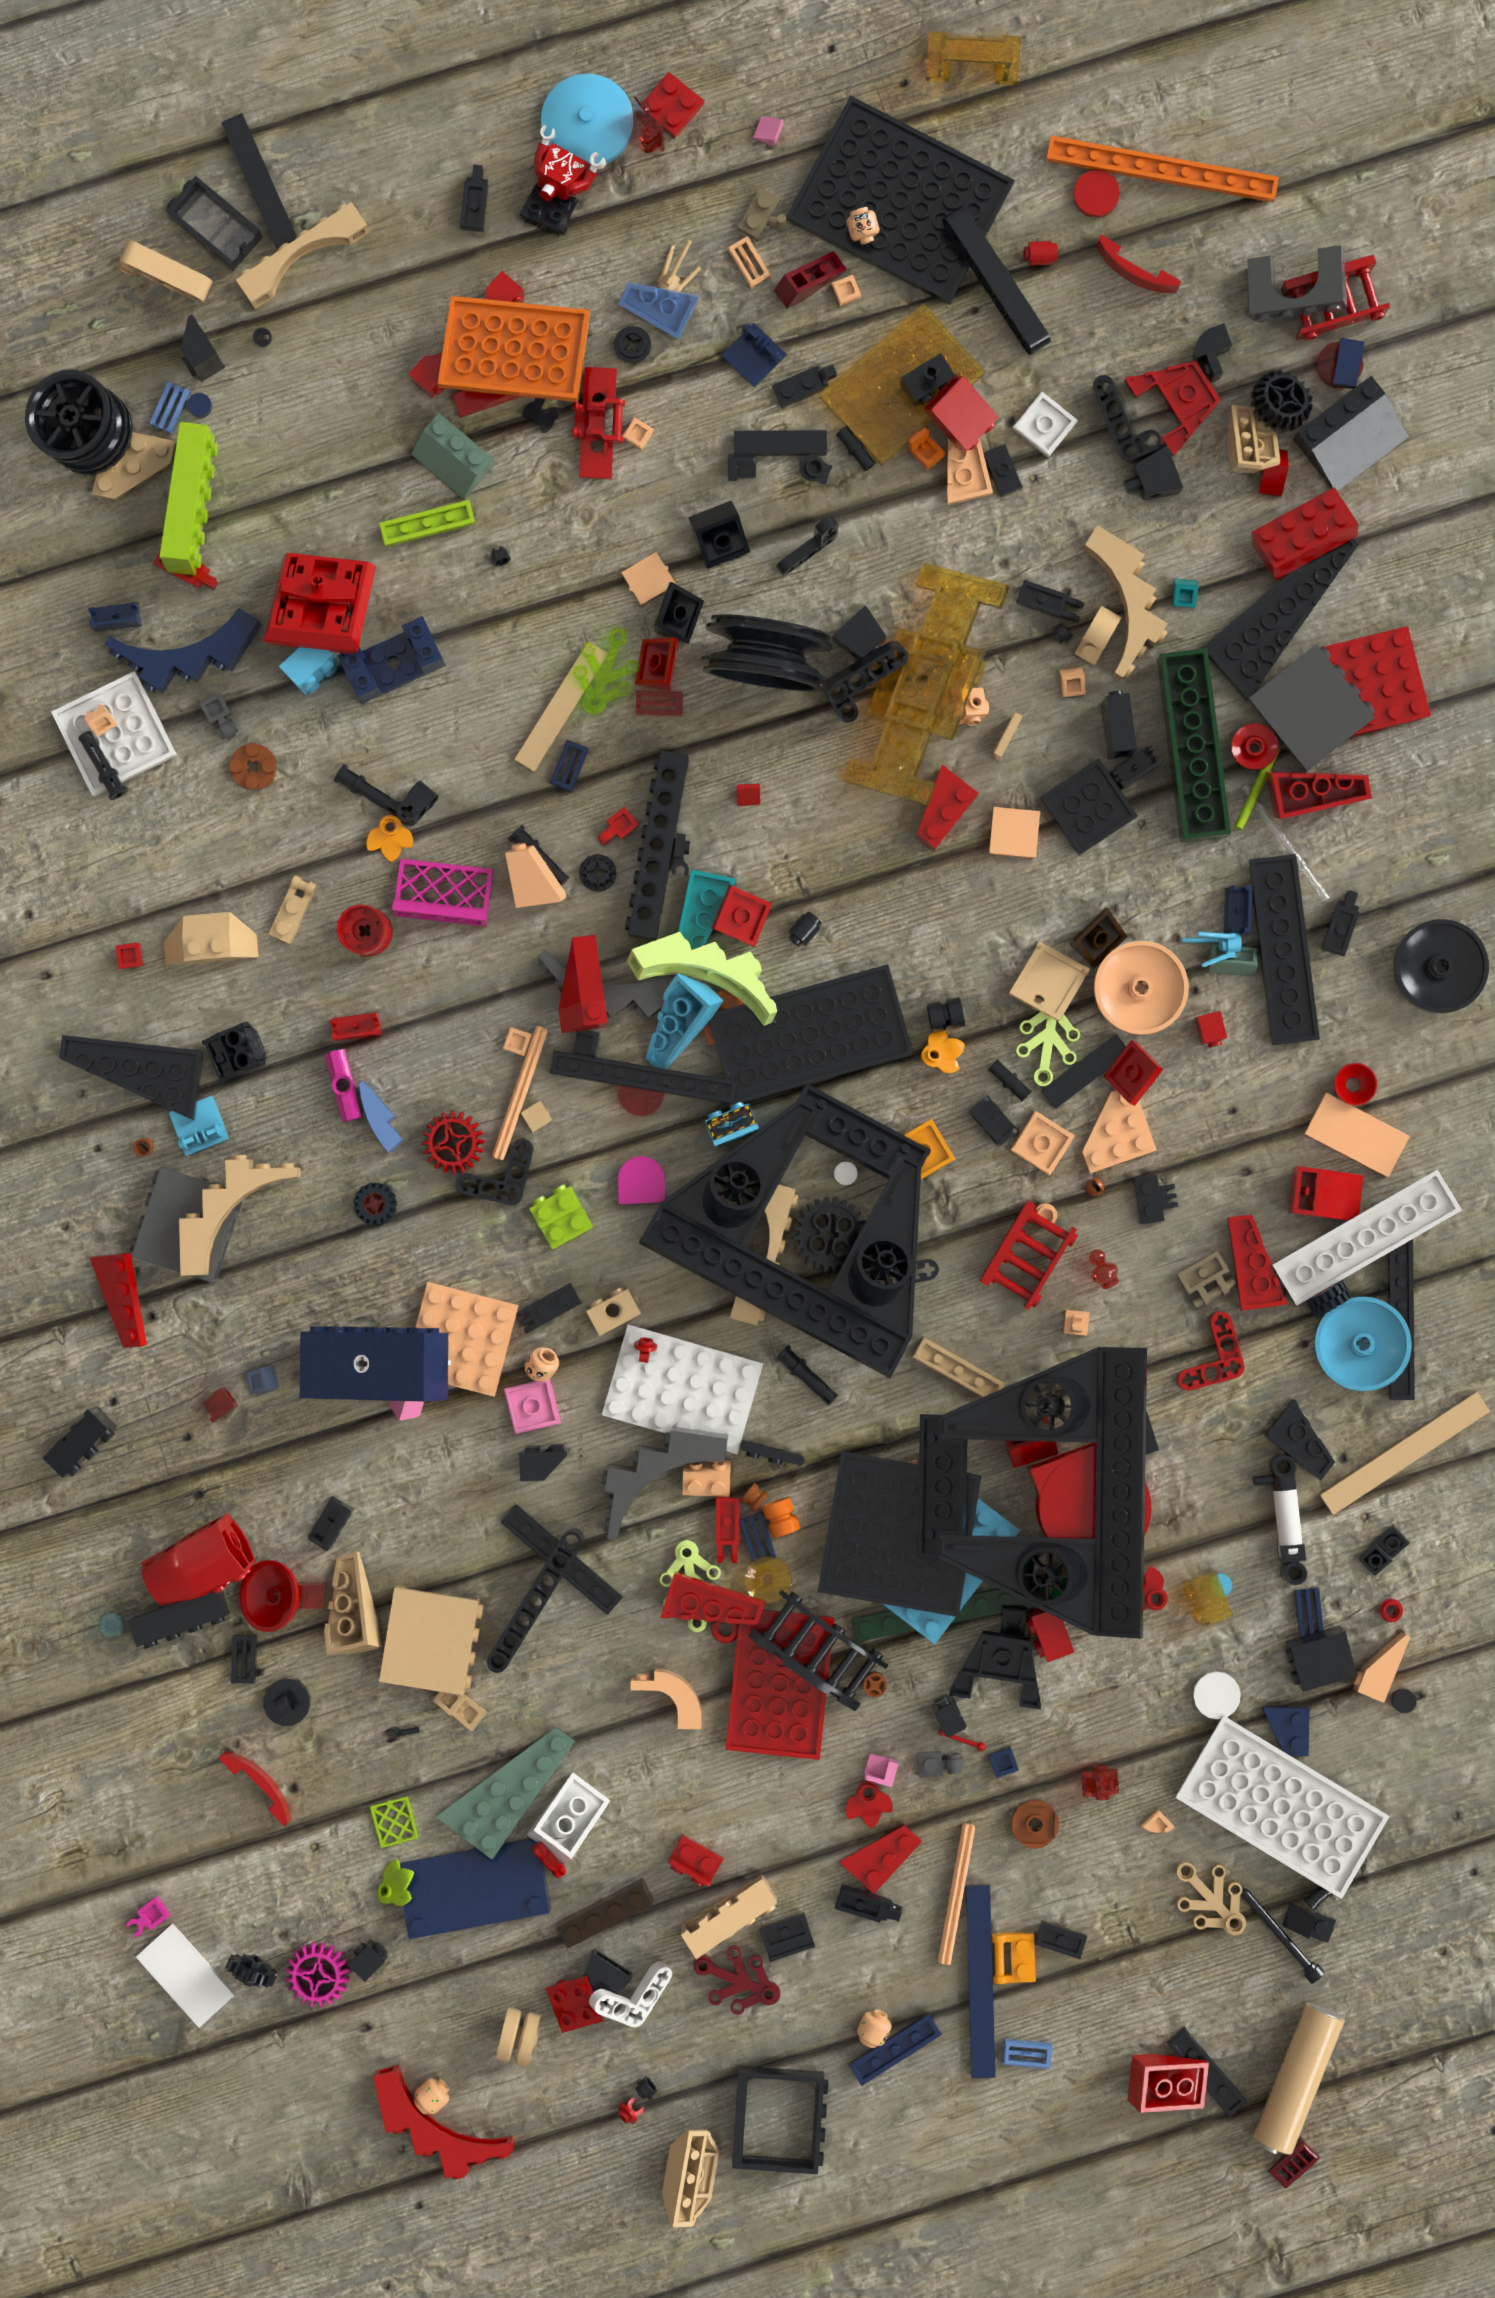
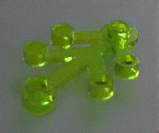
[573,628,639,715]

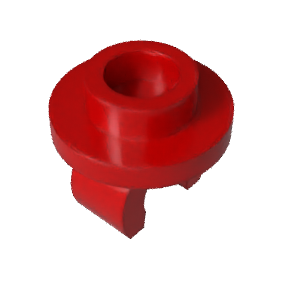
[634,1337,658,1363]
[618,2097,644,2124]

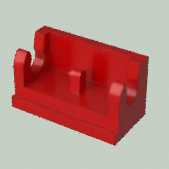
[330,1012,382,1042]

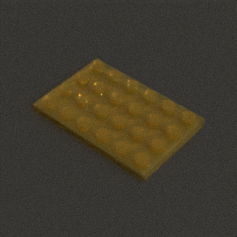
[820,303,986,466]

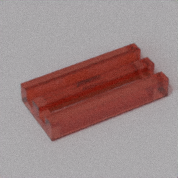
[636,690,683,716]

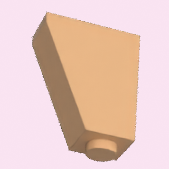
[505,843,566,908]

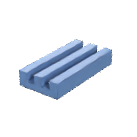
[149,381,191,434]
[1002,2038,1052,2069]

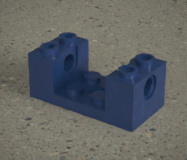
[337,616,446,704]

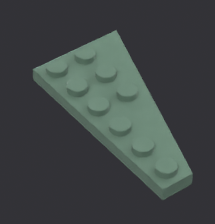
[436,1727,576,1859]

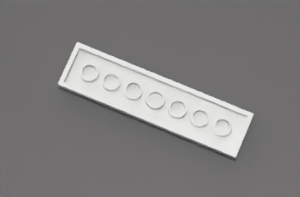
[1272,1169,1462,1306]

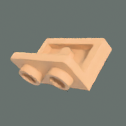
[682,1460,731,1497]

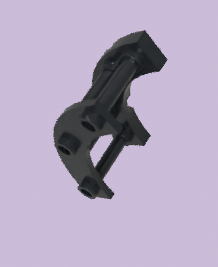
[748,1590,888,1711]

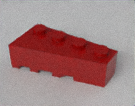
[1266,771,1372,819]

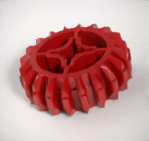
[421,1111,485,1174]

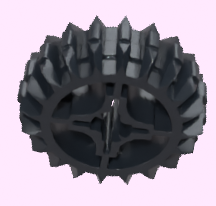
[1250,369,1313,433]

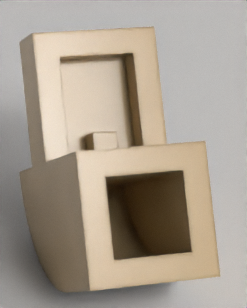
[1075,606,1122,665]

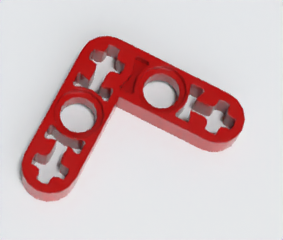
[1177,1311,1245,1390]

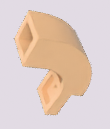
[631,1668,702,1729]

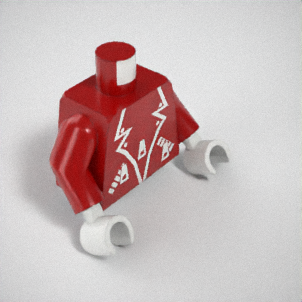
[534,125,606,201]

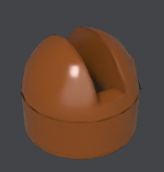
[133,1137,154,1157]
[1085,1178,1105,1197]

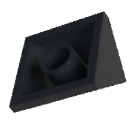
[654,582,704,644]

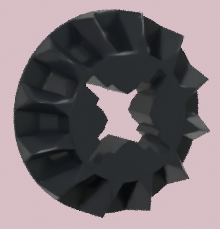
[614,326,651,364]
[579,854,617,892]

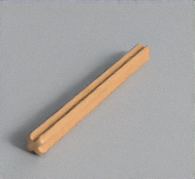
[492,1026,548,1160]
[938,1823,975,1965]

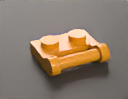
[992,1932,1036,1984]

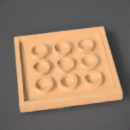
[415,1282,519,1397]

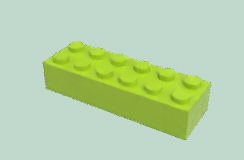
[160,422,218,575]

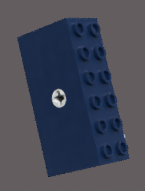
[300,1326,451,1402]

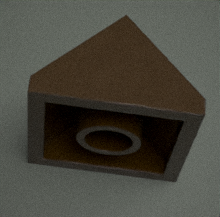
[1069,907,1128,969]

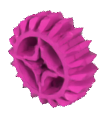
[285,1942,350,2008]

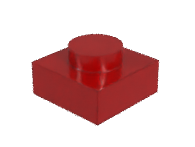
[115,942,143,970]

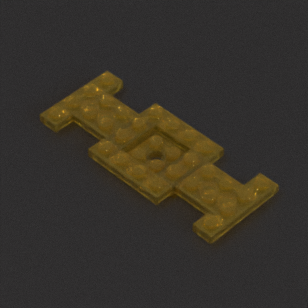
[842,563,1010,806]

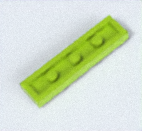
[379,500,476,547]

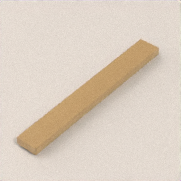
[1319,1391,1490,1515]

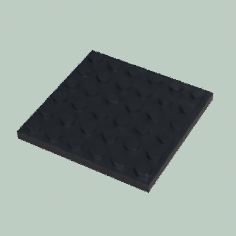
[818,1451,982,1617]

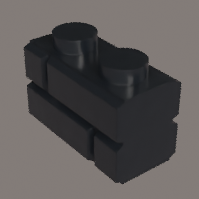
[932,1694,967,1737]

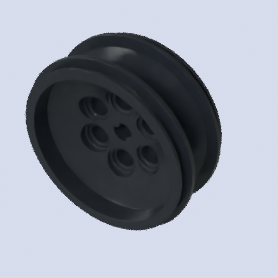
[700,614,833,692]

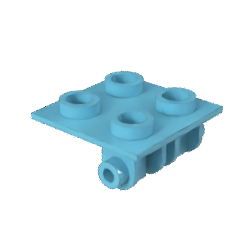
[169,1095,229,1156]

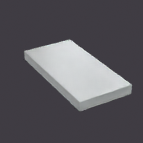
[136,1923,236,2028]

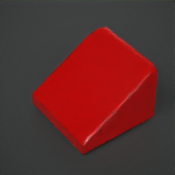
[736,783,761,806]

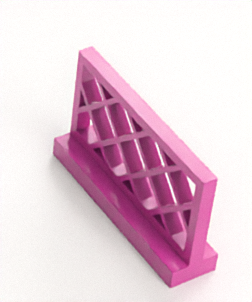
[392,859,494,927]

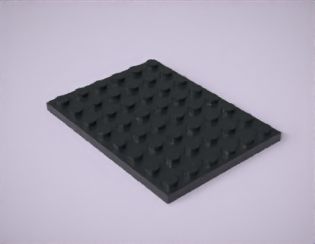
[786,95,1015,305]

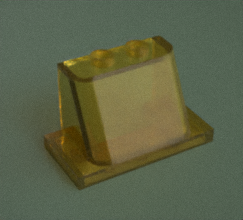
[926,31,1021,85]

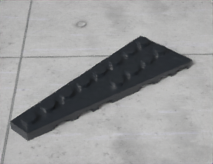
[1202,538,1359,701]

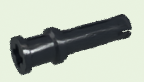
[78,731,128,800]
[334,764,400,816]
[508,825,570,886]
[775,1344,838,1405]

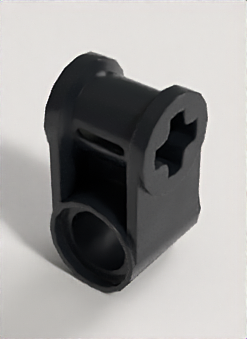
[397,781,439,826]

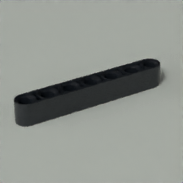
[942,206,1051,355]
[487,1528,584,1673]

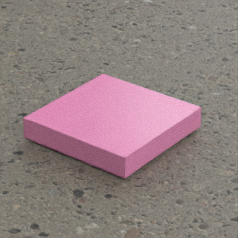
[504,1379,561,1435]

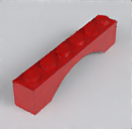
[409,271,524,399]

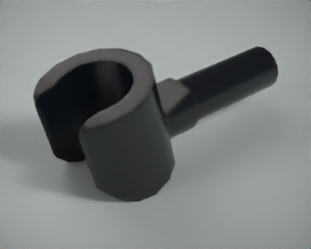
[385,1726,420,1743]

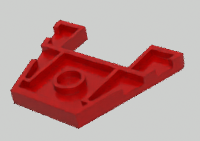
[1124,361,1221,457]

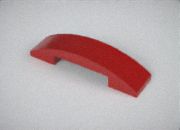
[1096,235,1182,293]
[219,1751,291,1827]

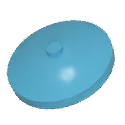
[541,74,634,167]
[1315,1297,1412,1392]

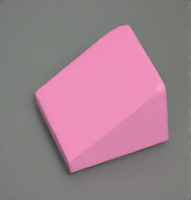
[753,116,783,147]

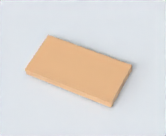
[1304,1092,1410,1178]

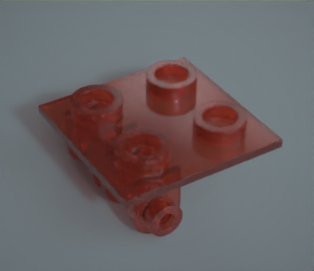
[634,96,665,153]

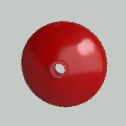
[239,1560,299,1632]

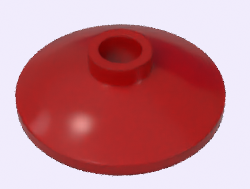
[1231,723,1279,770]

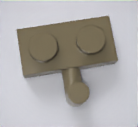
[738,187,786,241]

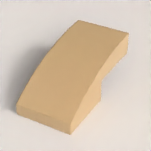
[433,1692,487,1731]

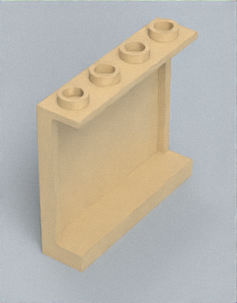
[379,1585,484,1695]

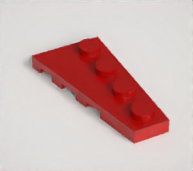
[89,1252,147,1348]

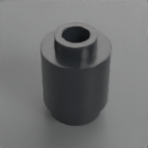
[788,911,822,947]

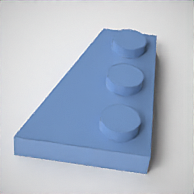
[618,282,700,339]

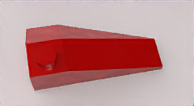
[558,934,608,1034]

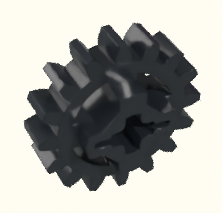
[225,1954,278,1988]

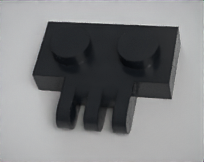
[1133,1175,1178,1225]

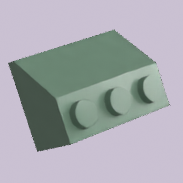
[411,413,494,500]

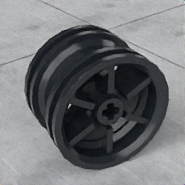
[25,370,133,475]

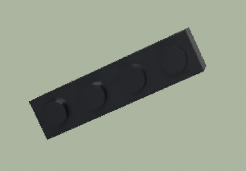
[127,1590,230,1649]

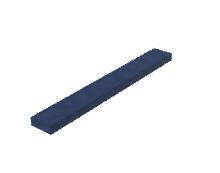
[966,1884,996,2078]

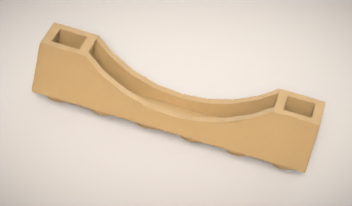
[236,202,370,310]
[730,1185,799,1326]

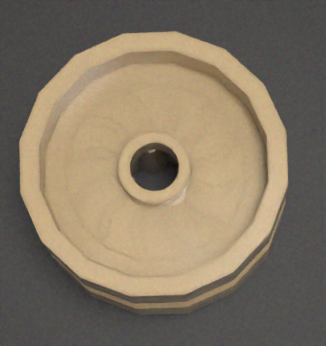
[496,2007,541,2068]

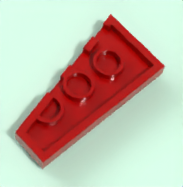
[1227,1214,1288,1311]
[660,1572,765,1625]

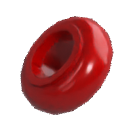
[711,1621,739,1643]

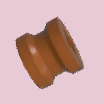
[740,1482,769,1512]
[862,1671,887,1697]

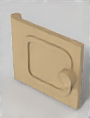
[1009,941,1091,1022]

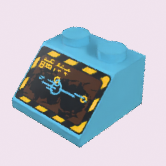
[705,1102,759,1148]

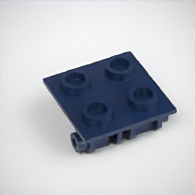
[721,323,787,388]

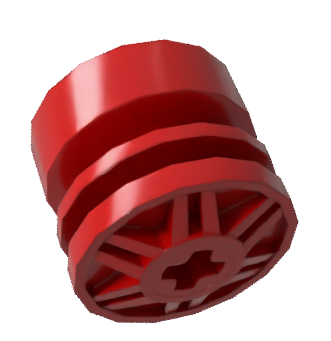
[336,904,393,957]

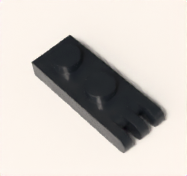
[516,1283,582,1334]
[742,1440,805,1465]

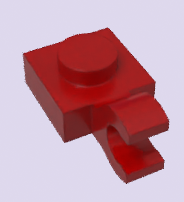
[598,807,639,846]

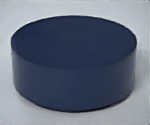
[188,393,212,418]

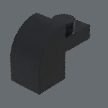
[1193,323,1232,382]

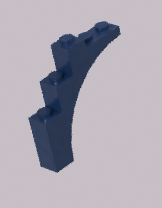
[105,608,262,694]

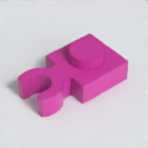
[126,1895,171,1937]

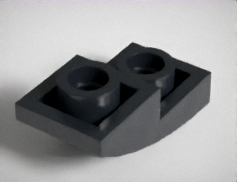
[1358,1524,1410,1576]

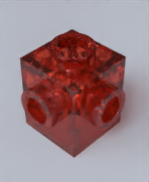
[1081,1764,1119,1800]

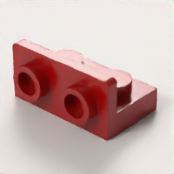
[668,1834,724,1887]

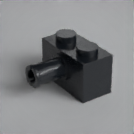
[900,353,955,407]

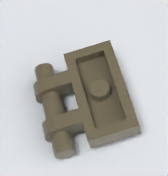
[1176,1251,1237,1309]

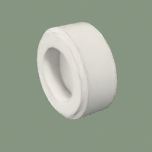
[834,1162,858,1185]

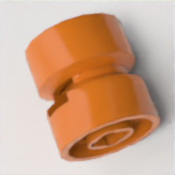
[762,1497,801,1538]

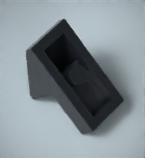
[1282,1903,1336,1943]

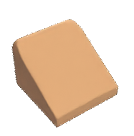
[1059,667,1086,698]

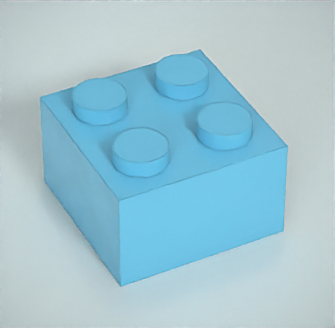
[279,647,339,695]

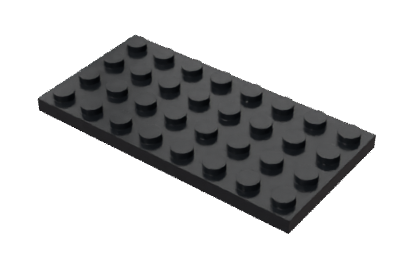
[709,964,913,1104]

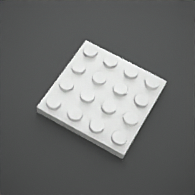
[51,671,178,796]

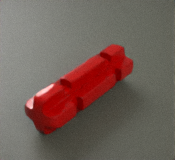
[532,1842,566,1879]

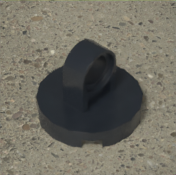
[263,1678,311,1726]

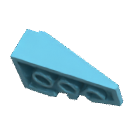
[645,974,724,1069]

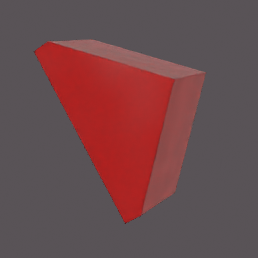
[1258,449,1289,497]

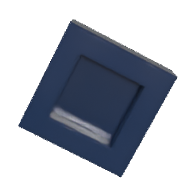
[988,1747,1019,1778]

